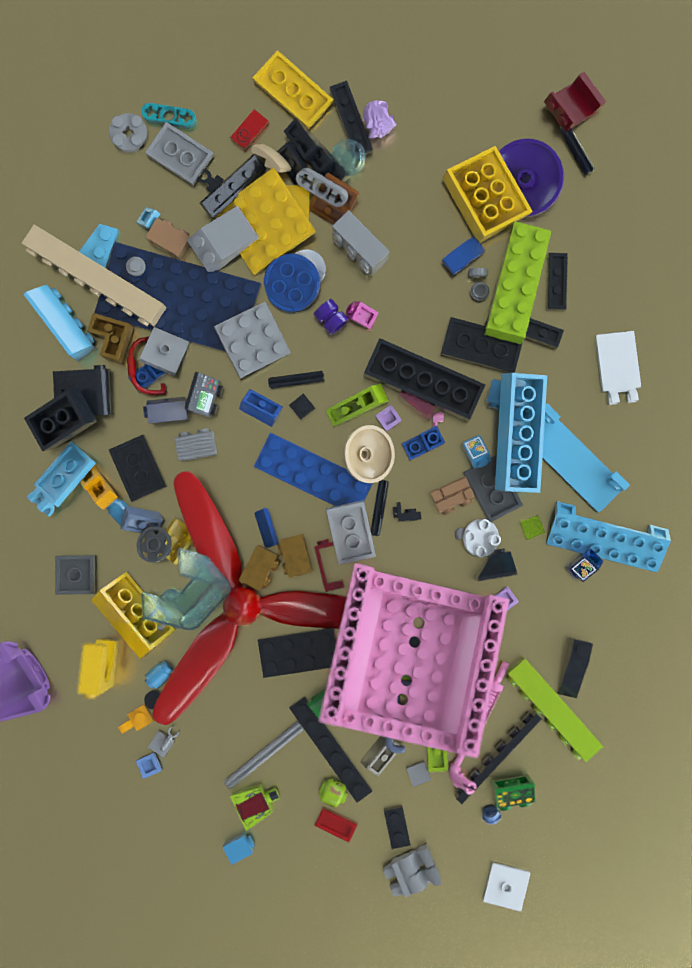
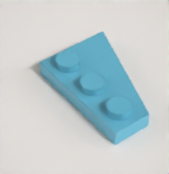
[79,224,119,269]

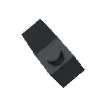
[557,637,593,698]

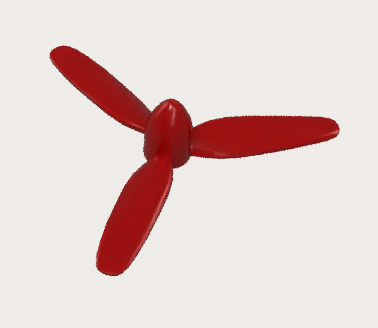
[152,471,347,725]

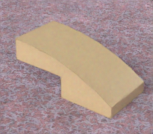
[251,144,291,172]

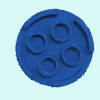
[264,254,321,312]

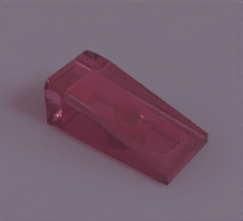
[399,392,435,422]

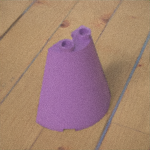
[0,641,50,722]

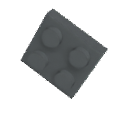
[55,555,95,595]

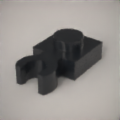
[197,169,224,194]

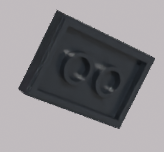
[109,434,167,502]

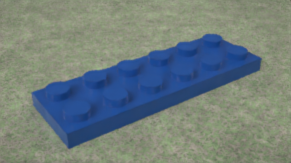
[253,432,373,506]

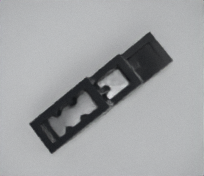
[284,118,350,182]

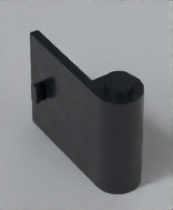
[53,365,111,416]

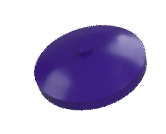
[499,139,564,217]

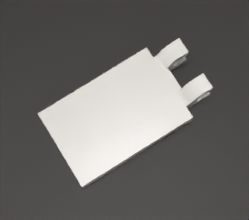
[595,331,641,405]

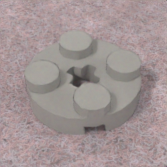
[109,113,148,153]

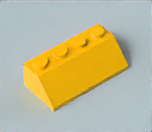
[91,572,175,659]

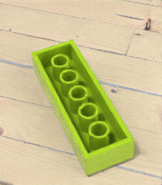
[484,221,551,344]

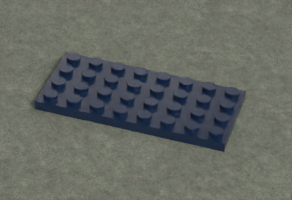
[94,242,261,352]

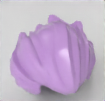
[363,100,397,139]

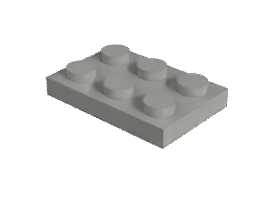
[145,122,214,185]
[326,500,376,565]

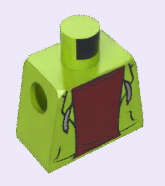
[230,784,280,830]

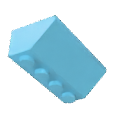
[24,285,96,362]

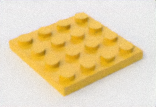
[216,167,317,276]

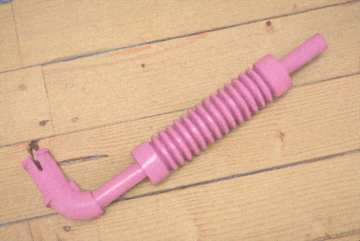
[449,661,510,794]

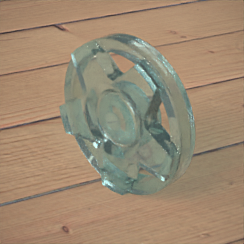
[332,139,365,176]

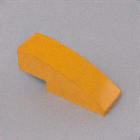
[80,466,118,510]

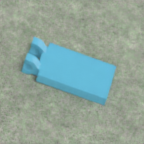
[27,441,96,517]

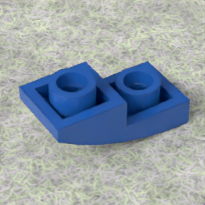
[442,236,486,275]
[128,364,167,393]
[401,426,445,461]

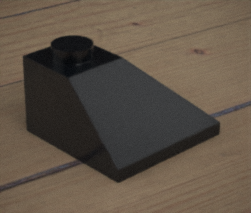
[474,548,517,581]

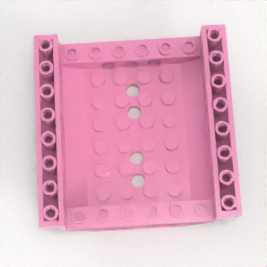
[319,563,509,758]

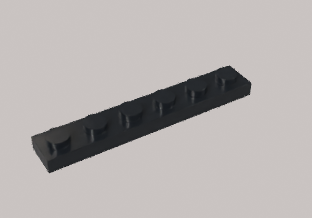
[289,696,373,803]
[455,711,542,804]

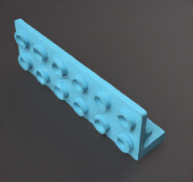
[542,403,630,512]
[547,501,671,572]

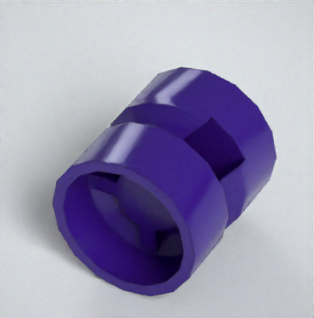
[313,299,349,335]

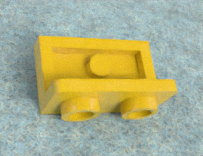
[161,517,193,565]

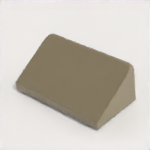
[360,736,400,777]

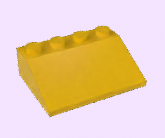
[442,146,533,243]

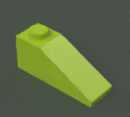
[326,384,389,427]

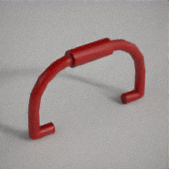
[127,336,166,395]

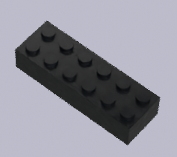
[364,338,486,422]

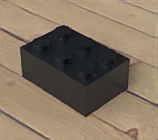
[24,388,97,452]

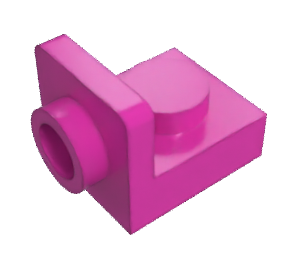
[346,301,378,329]

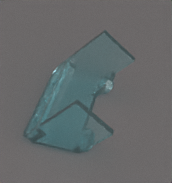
[141,548,231,630]

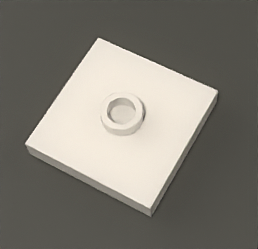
[483,862,531,911]

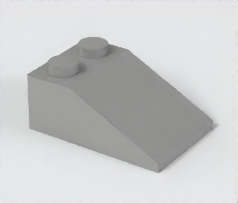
[187,206,259,272]

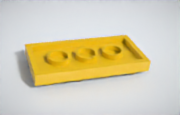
[252,50,334,129]

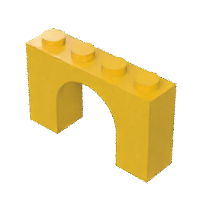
[78,638,119,698]

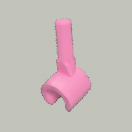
[432,412,444,428]

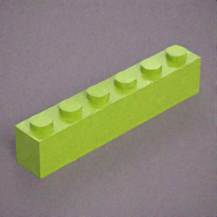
[506,657,604,762]

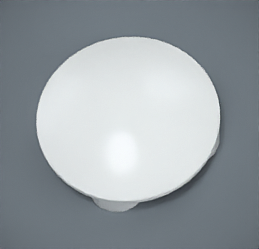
[463,519,501,557]

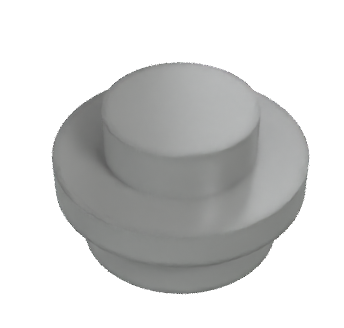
[126,257,146,276]
[470,282,490,301]

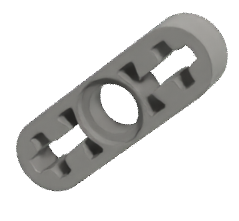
[296,168,348,207]

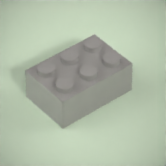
[332,210,389,276]

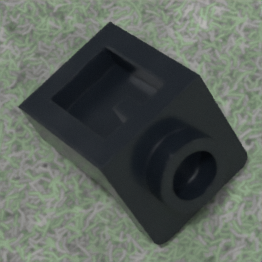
[393,502,422,522]

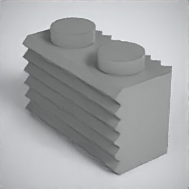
[174,428,218,461]

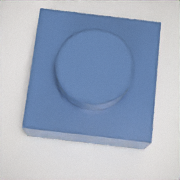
[136,752,162,779]

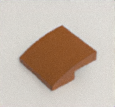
[309,173,360,225]

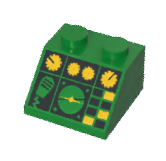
[491,775,536,811]

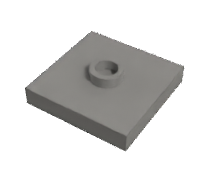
[139,327,189,376]

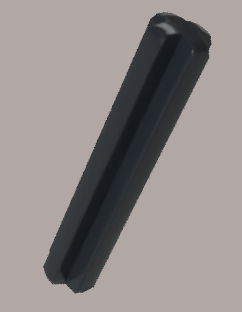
[560,127,595,175]
[268,371,324,388]
[371,480,389,536]

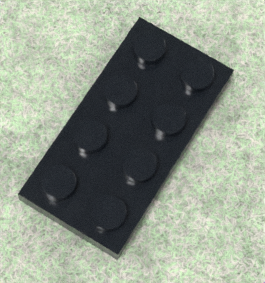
[440,317,523,373]
[258,628,337,678]

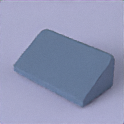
[120,506,163,534]

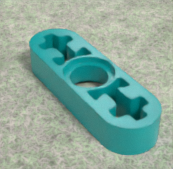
[141,103,196,129]

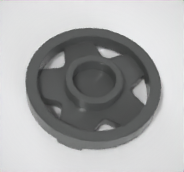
[137,526,172,563]

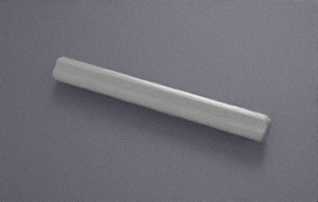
[224,722,304,789]

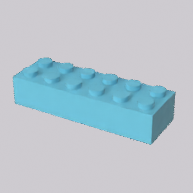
[495,373,547,492]

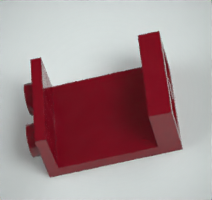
[544,72,606,132]
[314,539,344,592]

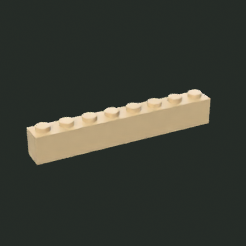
[21,224,166,327]

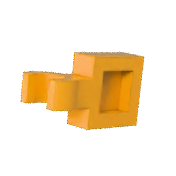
[118,704,154,734]

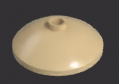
[343,425,395,483]

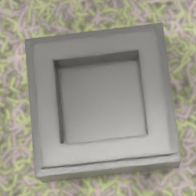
[148,730,175,758]
[406,761,431,787]

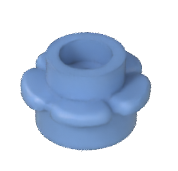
[482,806,501,824]

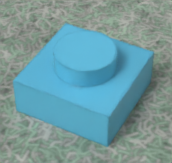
[136,207,160,230]

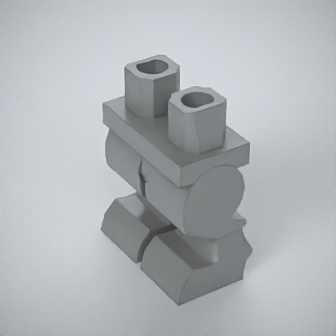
[383,844,442,897]

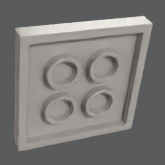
[213,302,291,379]

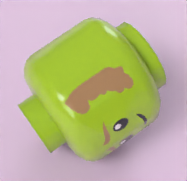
[318,778,348,808]

